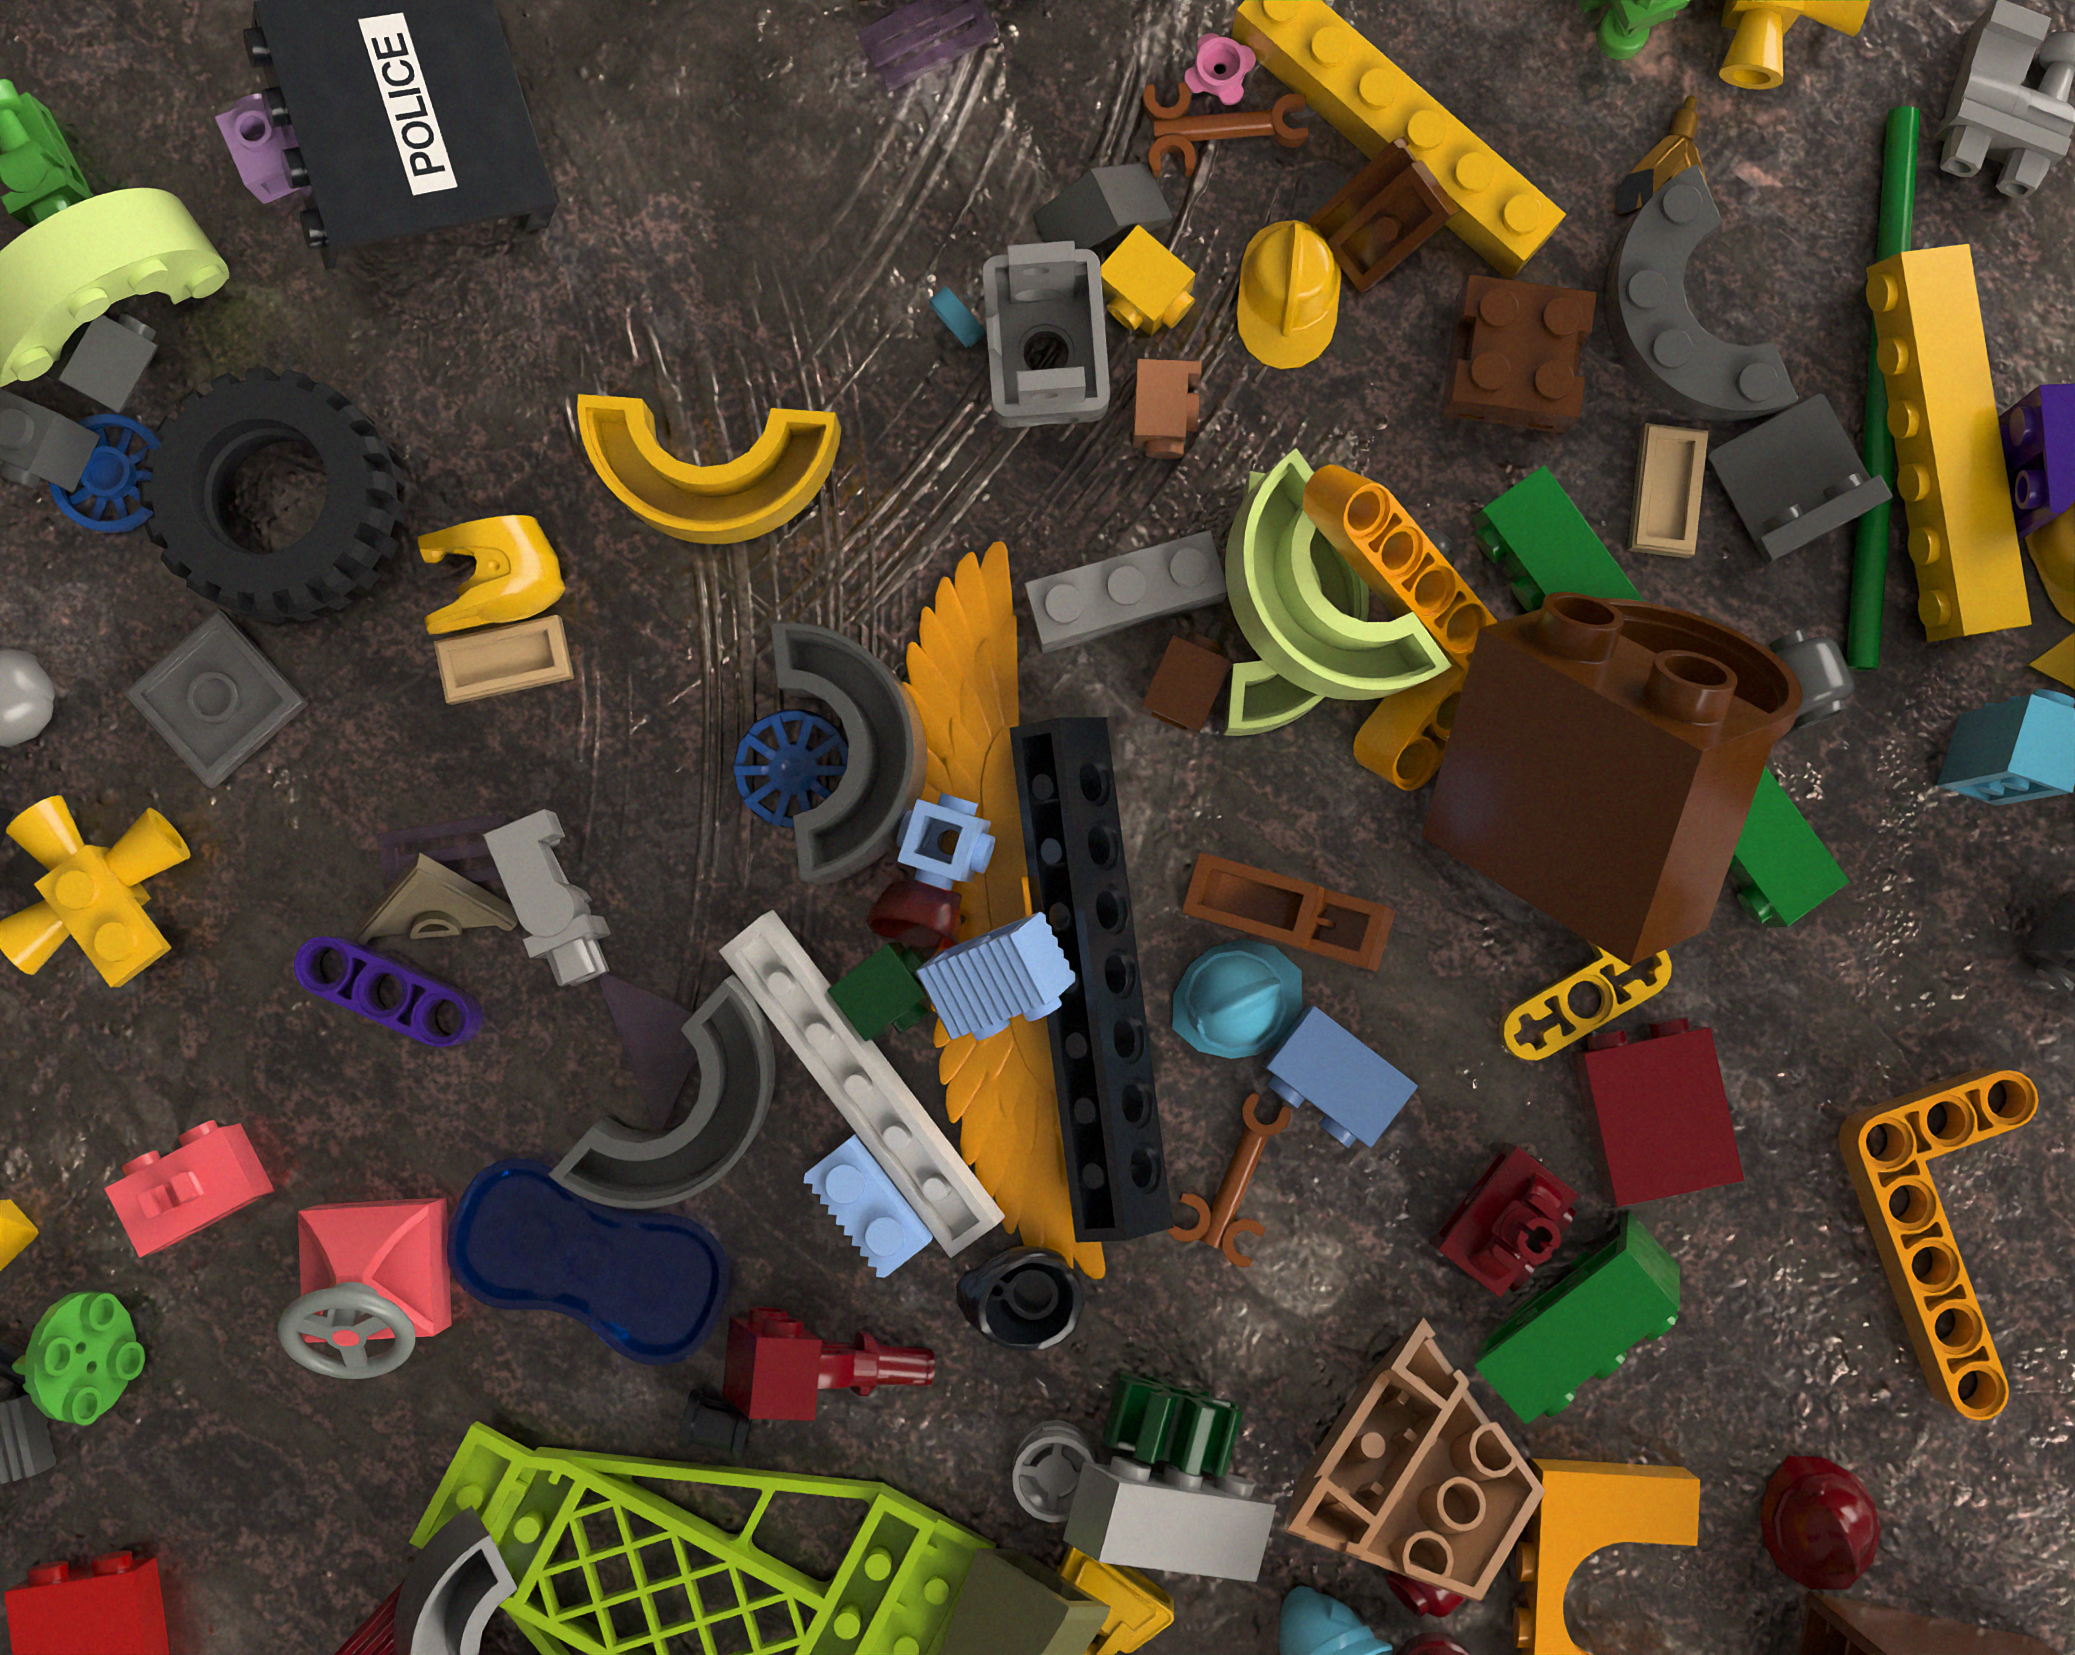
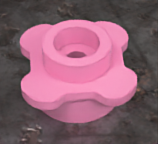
[1184,33,1256,105]

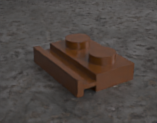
[1307,137,1460,293]

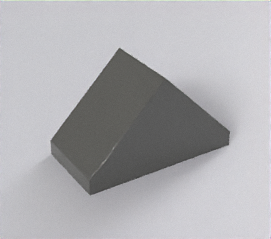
[1033,162,1173,256]

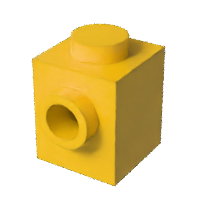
[1100,225,1196,337]

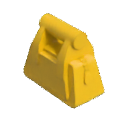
[1056,1544,1174,1655]

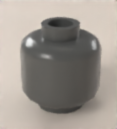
[1769,629,1855,729]

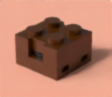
[1440,274,1597,434]

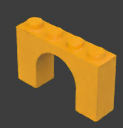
[1512,1458,1700,1655]

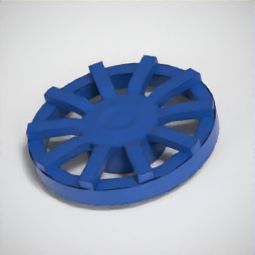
[49,414,161,533]
[733,709,849,828]

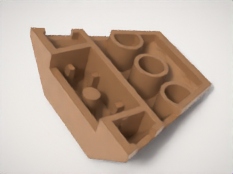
[1283,1317,1546,1602]

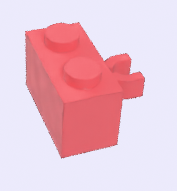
[104,1120,275,1258]

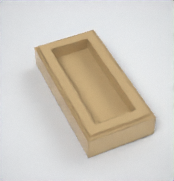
[1627,423,1708,558]
[434,615,574,705]

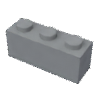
[1024,530,1228,654]
[1063,1456,1276,1582]

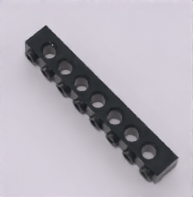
[1009,717,1174,1243]

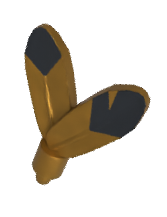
[1614,95,1708,215]

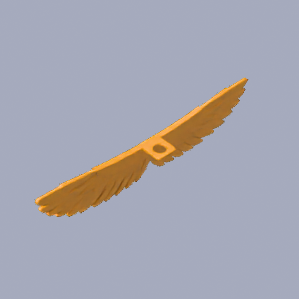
[903,541,1106,1280]

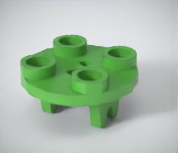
[12,1291,145,1426]

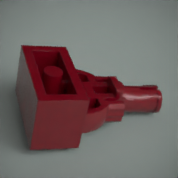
[1429,1142,1579,1298]
[722,1307,935,1421]

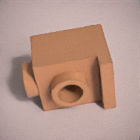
[1132,359,1202,459]

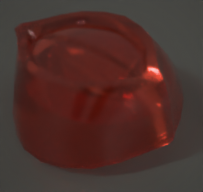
[866,882,962,950]

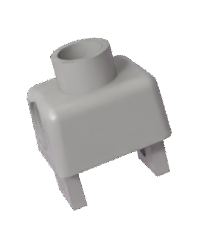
[982,241,1110,428]

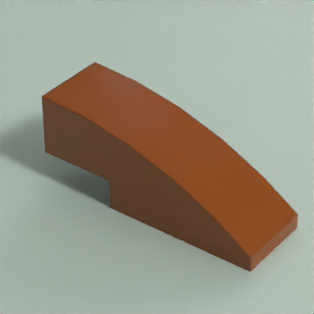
[1182,852,1395,973]

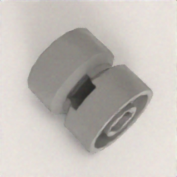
[1012,1420,1096,1523]

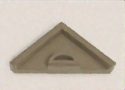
[352,853,518,945]

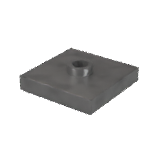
[123,608,309,788]

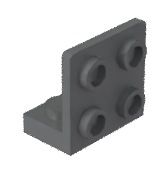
[1708,394,1893,565]

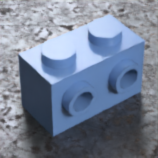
[1262,1005,1418,1148]

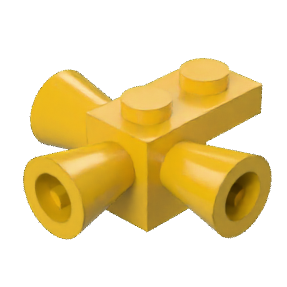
[1719,0,1870,90]
[0,795,191,987]

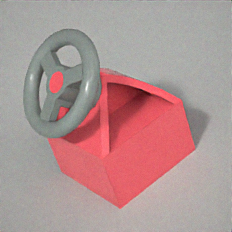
[277,1197,452,1379]

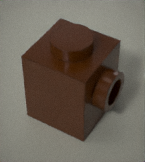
[1139,632,1232,737]

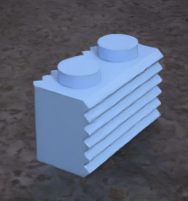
[916,912,1075,1041]
[804,1134,933,1278]

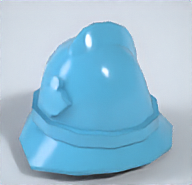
[1172,938,1302,1059]
[1278,1586,1393,1655]

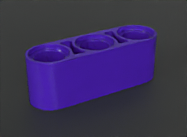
[293,936,483,1047]

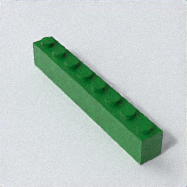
[1472,464,1850,928]

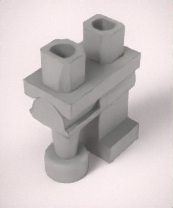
[1935,0,2075,200]
[483,809,611,986]

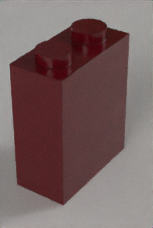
[1571,1017,1745,1207]

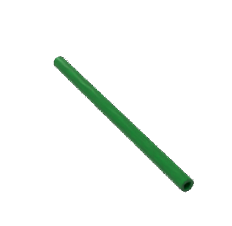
[1846,106,1920,671]

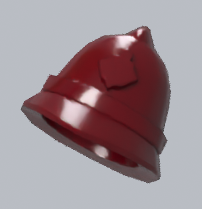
[1760,1455,1881,1589]

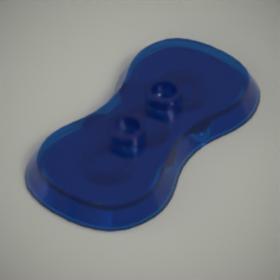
[447,1158,729,1365]

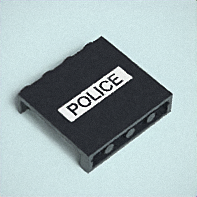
[243,0,557,270]

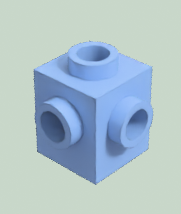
[897,793,995,890]

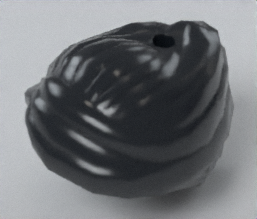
[956,1246,1085,1351]

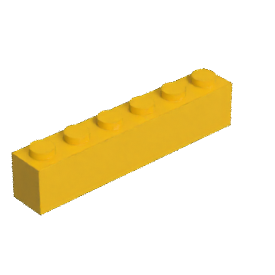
[1231,0,1566,280]
[1866,244,2032,642]

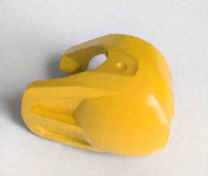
[417,515,566,635]

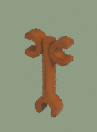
[1143,82,1309,178]
[1167,1091,1290,1267]

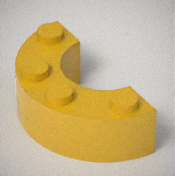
[577,394,841,544]

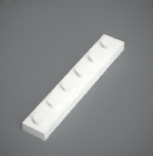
[719,909,1005,1258]

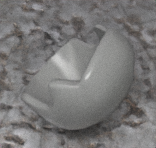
[0,647,55,747]

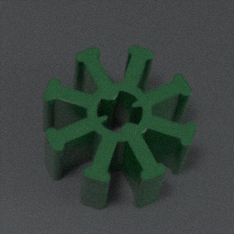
[1102,1372,1243,1477]

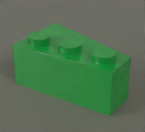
[1474,1209,1680,1425]

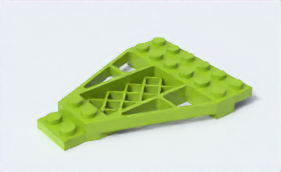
[409,1421,996,1655]

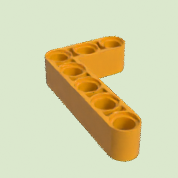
[1302,464,1497,791]
[1838,1068,2039,1421]

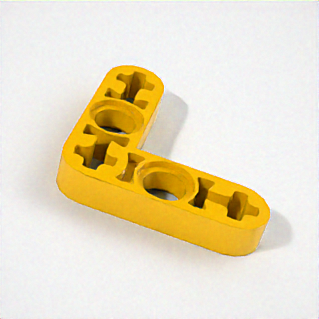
[1498,939,1672,1060]

